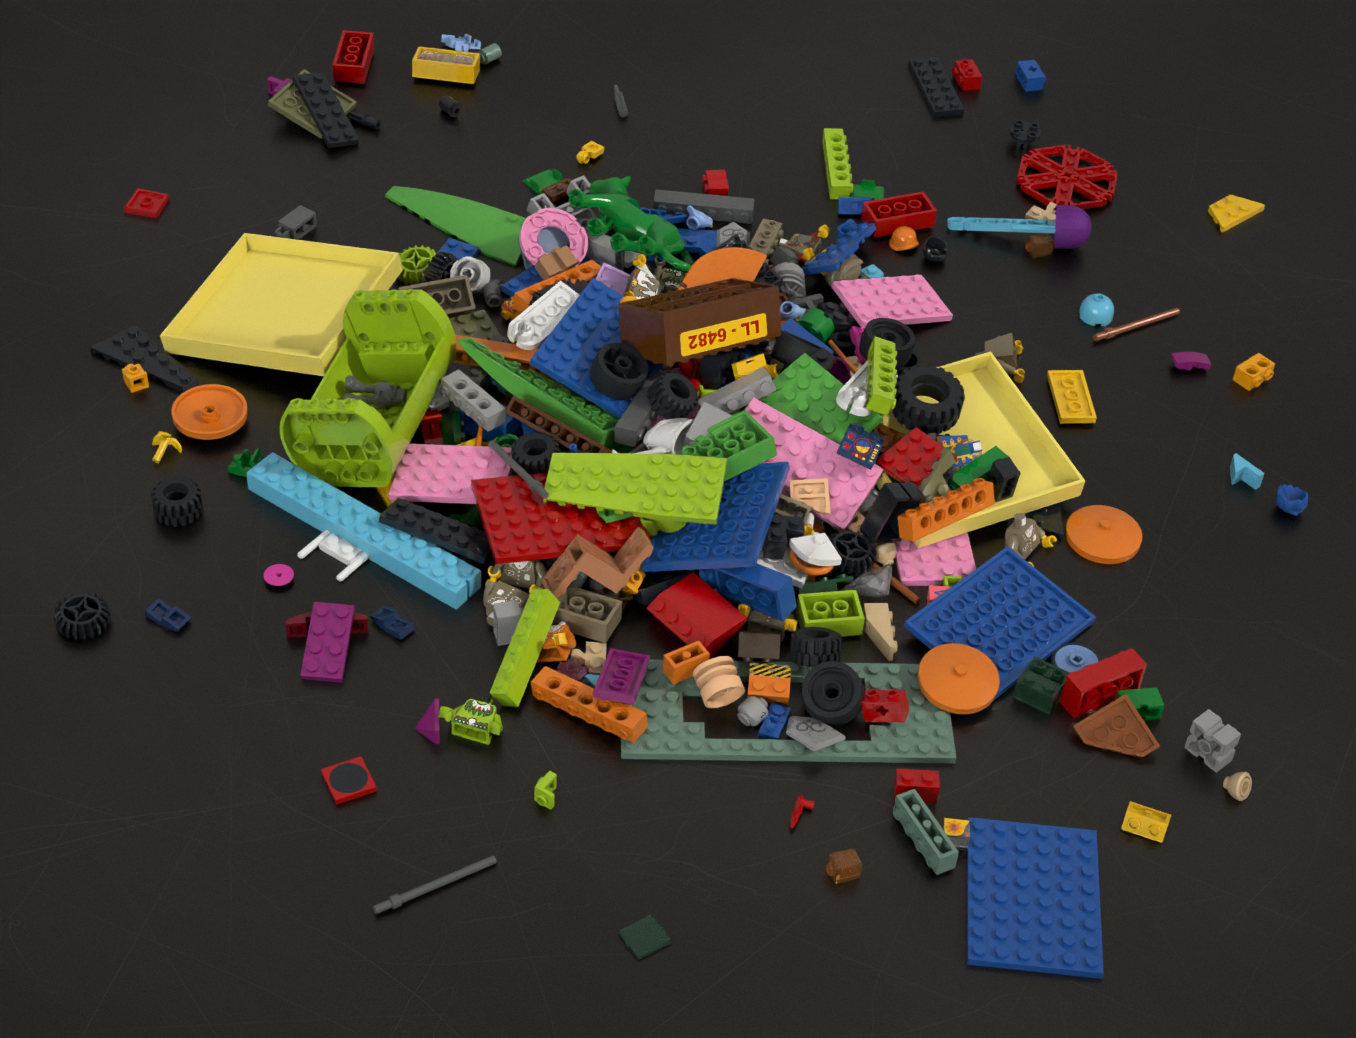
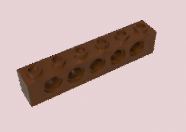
[505,395,612,453]

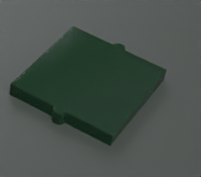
[618,914,672,960]

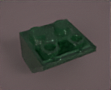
[1013,656,1070,715]

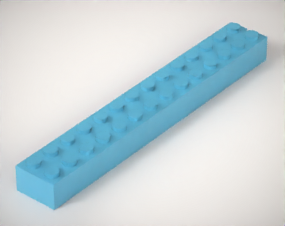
[247,452,481,610]

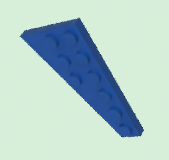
[802,222,876,275]

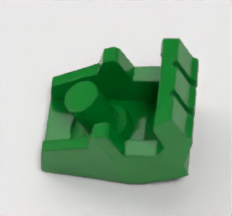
[228,448,264,477]

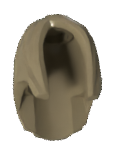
[825,254,868,288]

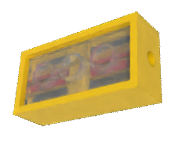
[412,47,480,84]

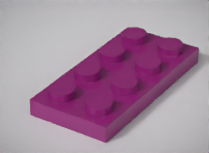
[300,602,355,683]
[593,648,650,705]

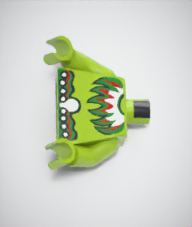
[438,696,503,745]

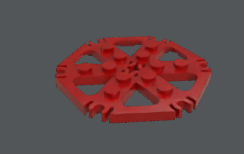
[1016,145,1118,209]

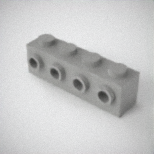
[697,367,776,414]

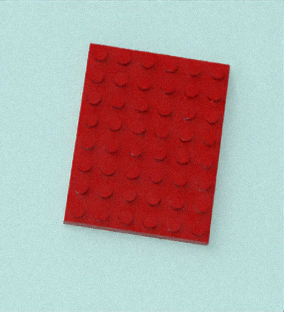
[471,472,651,564]

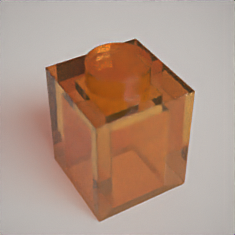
[1026,233,1054,258]
[826,848,862,884]

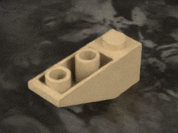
[863,603,897,661]

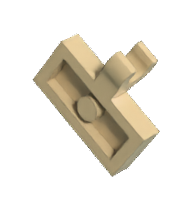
[1025,202,1057,220]
[570,641,606,677]

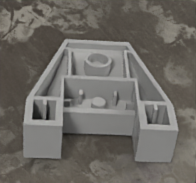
[526,175,608,233]

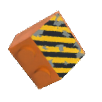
[747,662,791,706]

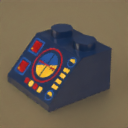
[836,424,884,470]

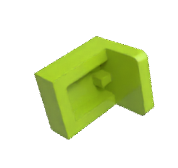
[534,771,557,810]

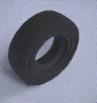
[828,329,856,353]

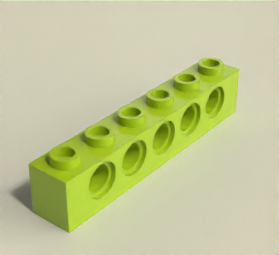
[822,128,853,199]
[866,336,897,415]

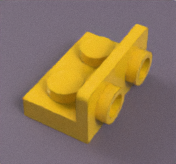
[1121,801,1171,843]

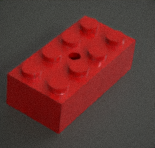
[332,30,374,84]
[861,191,937,238]
[1060,648,1147,719]

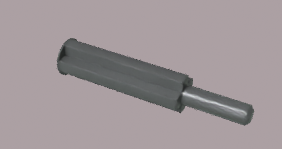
[614,85,628,117]

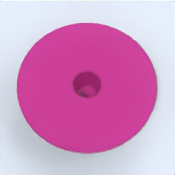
[264,564,294,586]

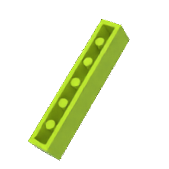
[490,589,560,707]

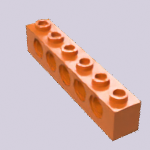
[513,260,602,313]
[898,478,995,542]
[531,666,648,743]

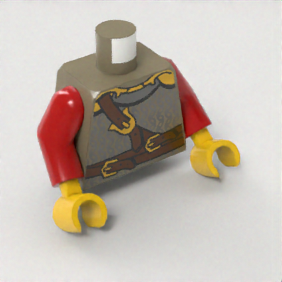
[779,225,830,267]

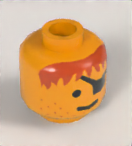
[501,296,521,321]

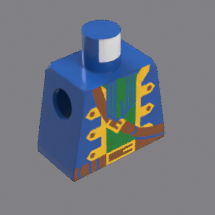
[936,435,982,469]

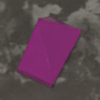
[415,699,440,744]

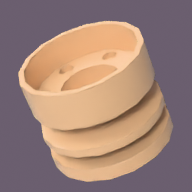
[693,656,745,708]

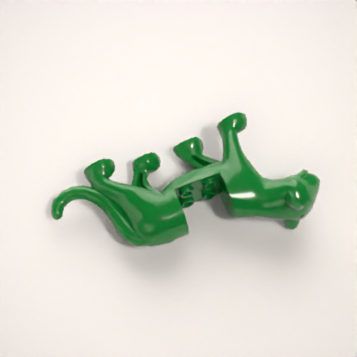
[569,176,691,271]

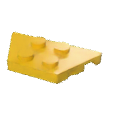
[1208,195,1265,233]

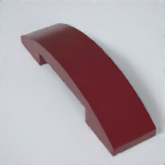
[285,611,368,638]

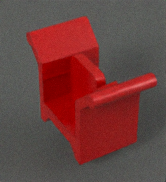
[421,409,443,445]

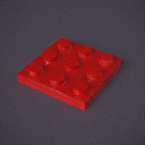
[876,427,957,488]

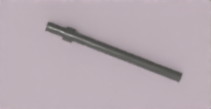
[488,440,549,499]
[373,855,497,914]

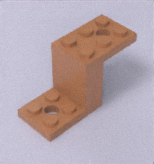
[541,527,654,599]

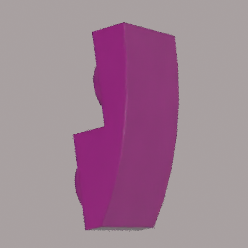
[1170,352,1212,371]

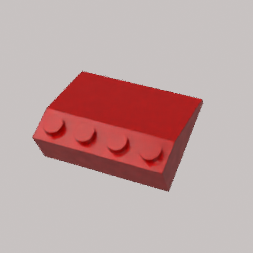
[647,572,748,660]

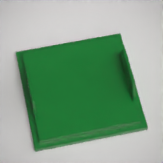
[523,168,563,195]
[851,180,884,200]

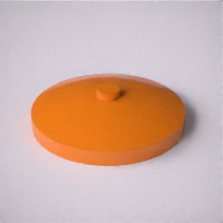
[171,384,248,440]
[1065,505,1142,564]
[917,643,1000,714]

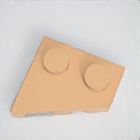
[789,478,830,516]

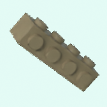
[749,219,784,265]

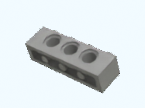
[441,369,506,432]

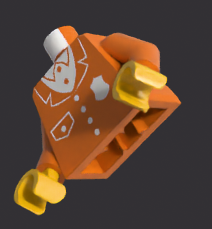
[511,621,576,662]

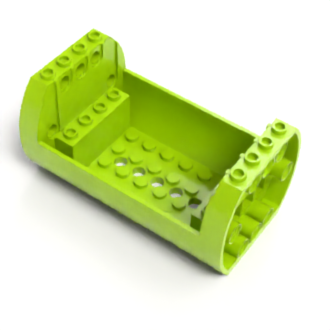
[279,289,457,487]

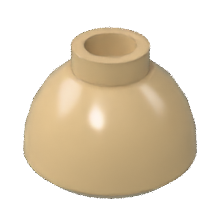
[875,542,897,567]
[1223,772,1252,801]

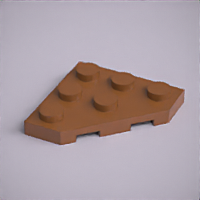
[1073,694,1160,758]

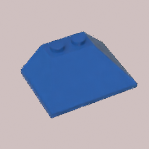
[648,228,716,261]

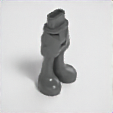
[343,375,407,408]

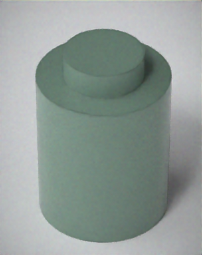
[478,43,502,65]

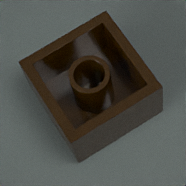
[736,630,780,662]

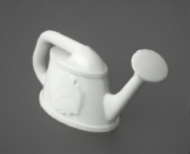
[612,418,695,455]

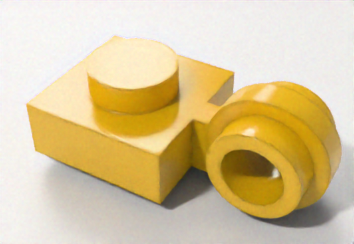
[576,141,604,164]

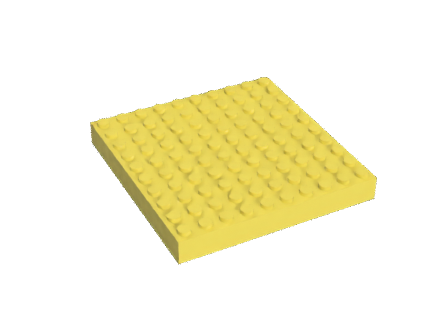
[160,233,403,376]
[870,351,1085,548]

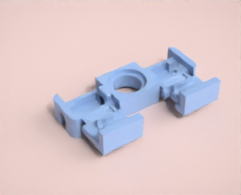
[441,34,481,52]

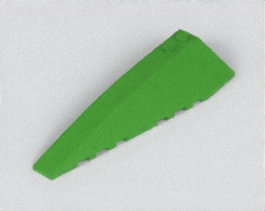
[385,186,527,267]
[457,337,620,447]
[597,410,777,523]

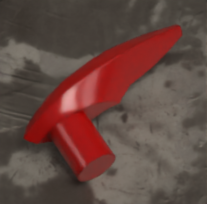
[790,794,814,829]

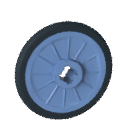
[1050,643,1102,680]

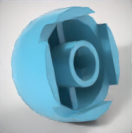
[1079,294,1114,326]

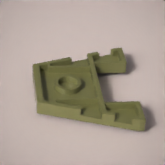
[919,447,956,503]

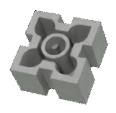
[1184,709,1241,773]

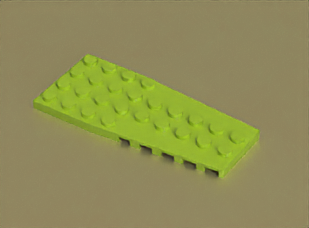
[543,453,727,524]

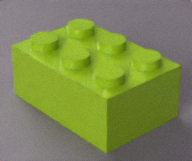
[796,590,864,637]

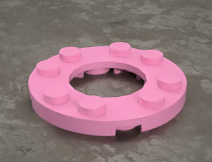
[519,208,588,267]

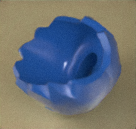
[1275,484,1308,516]

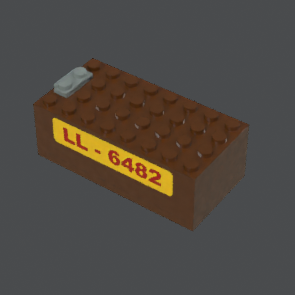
[618,278,781,366]

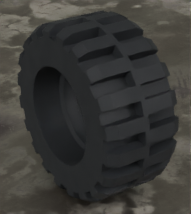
[891,364,965,435]

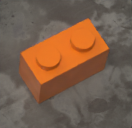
[663,641,710,685]

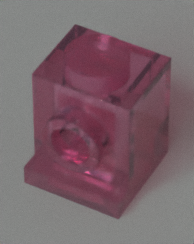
[556,659,589,684]

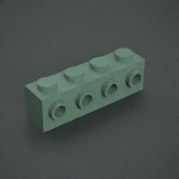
[893,789,959,875]

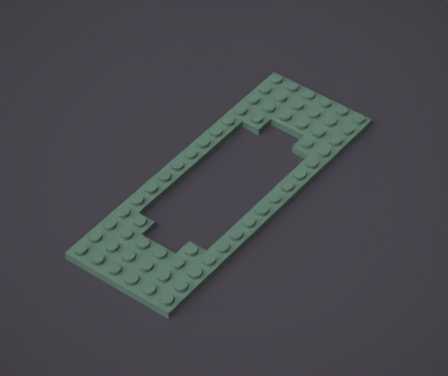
[621,660,956,764]

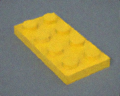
[1047,370,1097,424]

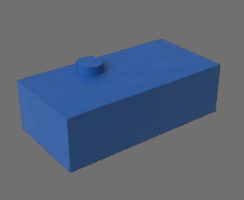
[714,564,797,621]

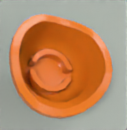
[889,226,919,251]

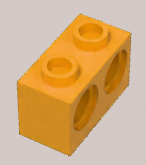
[1233,353,1275,391]

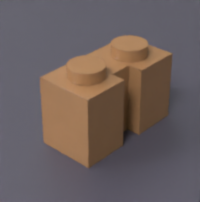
[535,245,578,280]

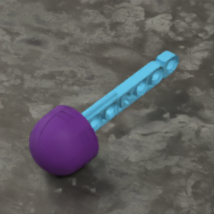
[947,205,1091,249]

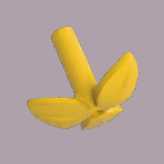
[152,431,182,463]

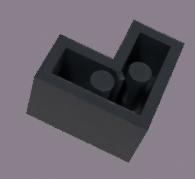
[762,515,805,560]

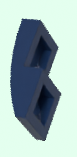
[145,598,191,632]
[370,605,415,640]

